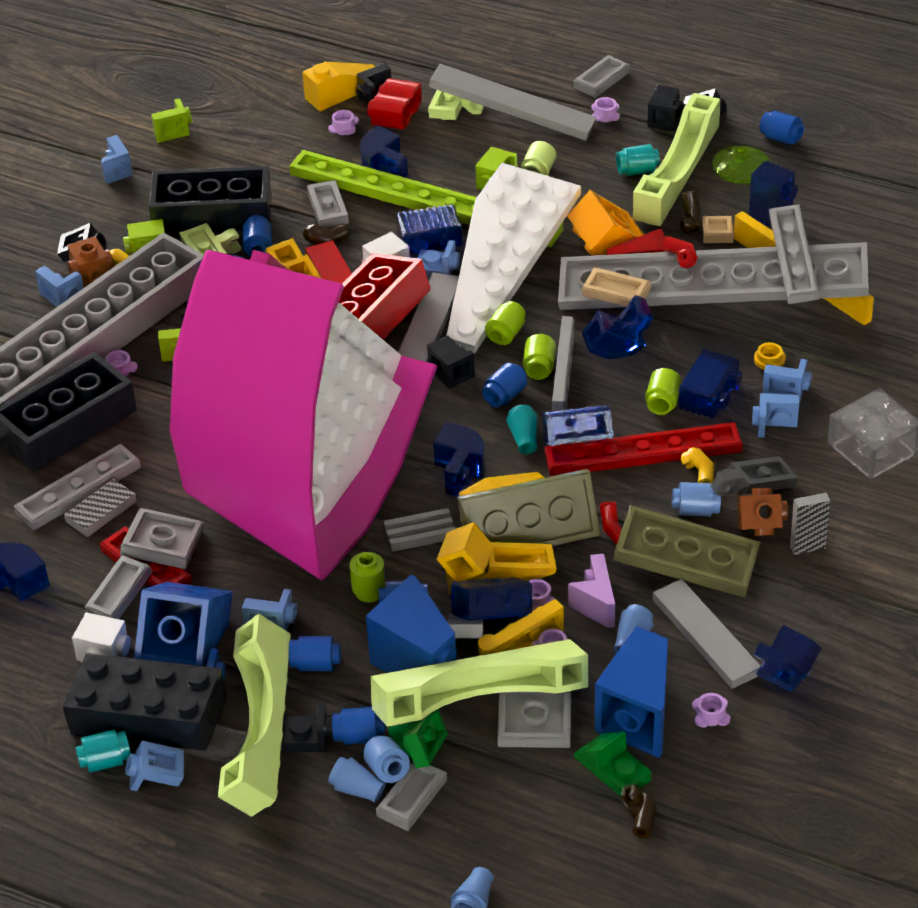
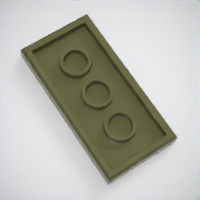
[457,469,601,546]
[613,505,761,598]

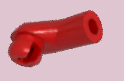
[662,236,698,269]
[600,502,622,546]

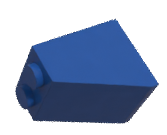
[366,574,457,673]
[134,582,233,666]
[595,626,668,758]

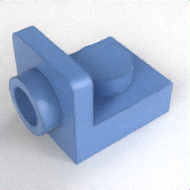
[101,135,133,184]
[417,240,460,279]
[35,266,84,307]
[762,359,812,402]
[752,393,799,438]
[242,589,297,631]
[125,741,184,791]

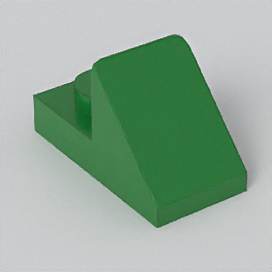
[388,709,448,769]
[574,731,651,797]

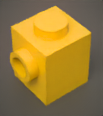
[437,522,493,583]

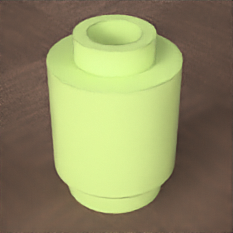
[521,141,556,176]

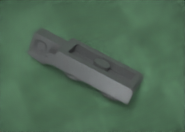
[710,456,798,496]

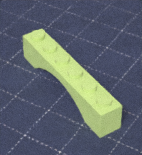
[633,93,720,226]
[218,614,291,817]
[371,639,588,726]

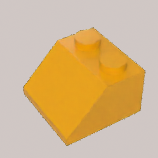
[567,190,644,256]

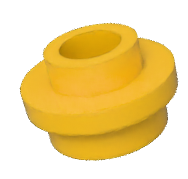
[754,342,786,370]

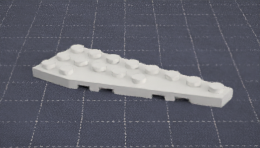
[446,163,581,354]

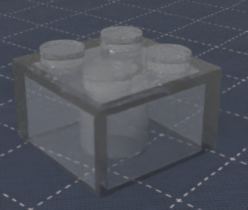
[827,388,918,479]

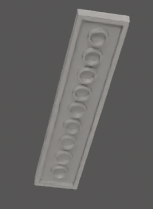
[558,242,869,310]

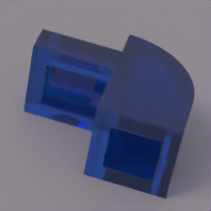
[360,125,408,178]
[582,295,653,359]
[433,421,485,497]
[0,542,50,602]
[753,625,822,691]

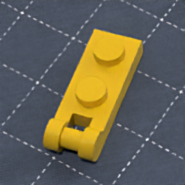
[478,599,564,656]

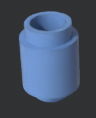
[672,482,721,517]
[364,736,410,783]

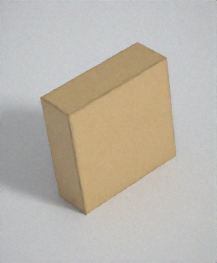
[702,216,734,243]

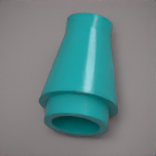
[506,405,538,454]

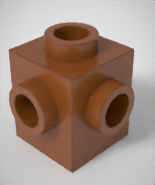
[67,236,113,288]
[737,488,788,536]

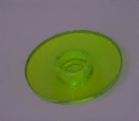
[712,146,770,183]

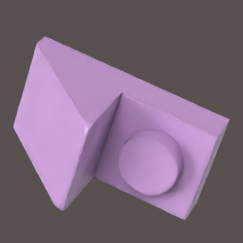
[568,554,615,628]

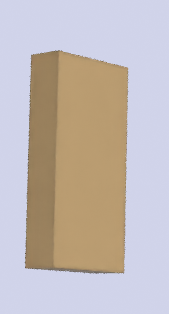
[582,267,651,310]

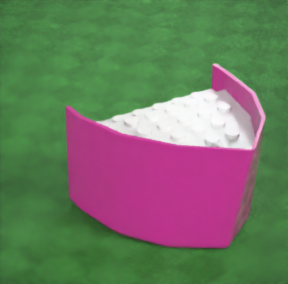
[169,250,437,580]

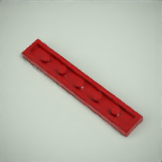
[544,422,742,477]

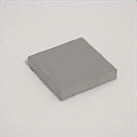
[120,508,204,569]
[497,691,571,748]

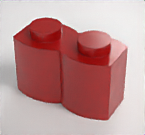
[367,78,422,130]

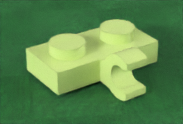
[428,90,484,120]
[180,223,241,255]

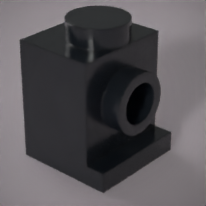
[647,85,683,132]
[427,335,475,389]

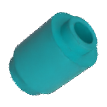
[616,144,660,177]
[75,729,131,773]

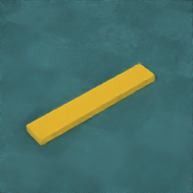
[733,211,874,325]

